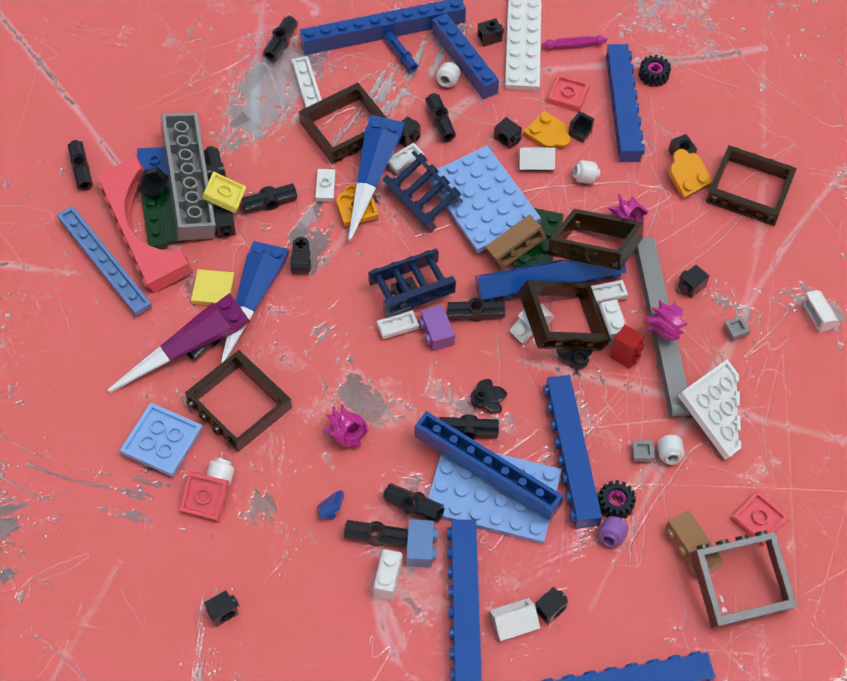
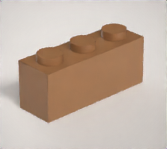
[485,214,547,270]
[665,510,724,576]

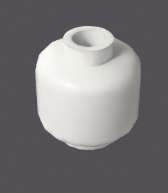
[436,62,461,88]
[572,160,600,184]
[657,435,685,465]
[206,458,234,486]

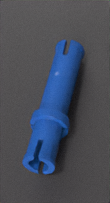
[384,31,418,72]

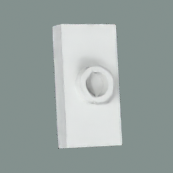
[388,143,424,174]
[316,169,336,202]
[591,280,628,305]
[377,310,419,340]

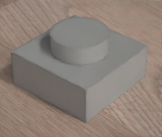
[723,316,750,341]
[632,440,655,462]

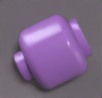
[598,516,628,547]

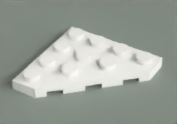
[678,359,741,460]

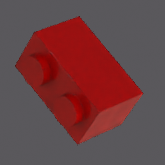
[610,324,645,369]

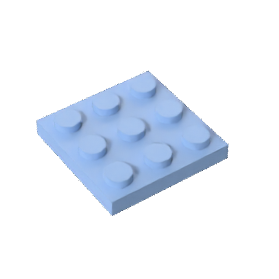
[120,403,203,477]

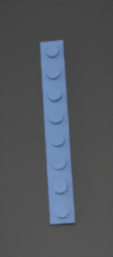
[57,206,152,316]

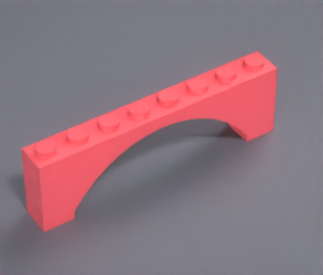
[97,156,193,293]

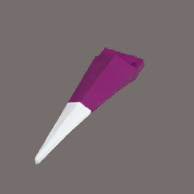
[107,293,251,393]

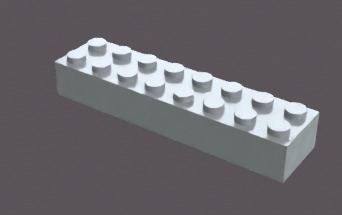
[161,112,216,241]

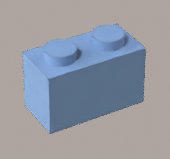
[407,520,438,568]

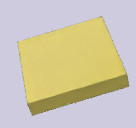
[202,172,246,213]
[191,269,235,306]

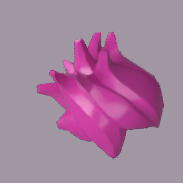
[608,194,649,228]
[645,300,687,341]
[322,404,369,448]

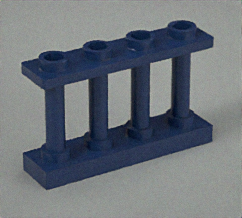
[382,151,463,232]
[368,248,456,317]

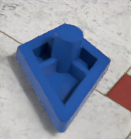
[317,490,344,519]

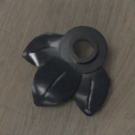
[556,349,593,369]
[470,379,507,412]

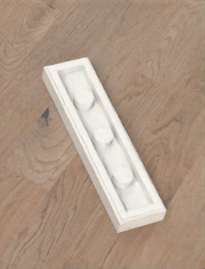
[291,56,322,108]

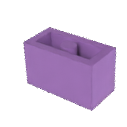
[418,305,455,351]

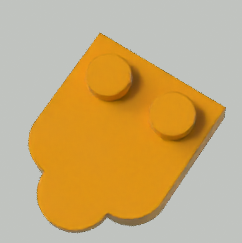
[523,111,570,148]
[668,149,713,198]
[336,185,379,227]

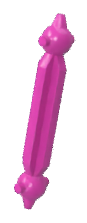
[541,35,608,49]

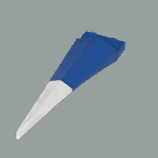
[348,115,405,242]
[221,241,289,363]

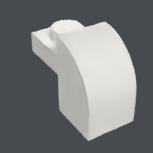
[509,304,555,344]

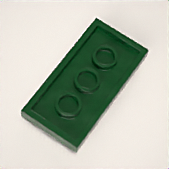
[513,208,564,268]

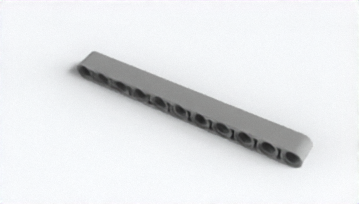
[634,237,691,417]

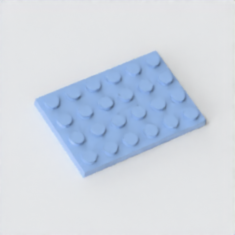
[427,146,541,254]
[428,453,562,545]

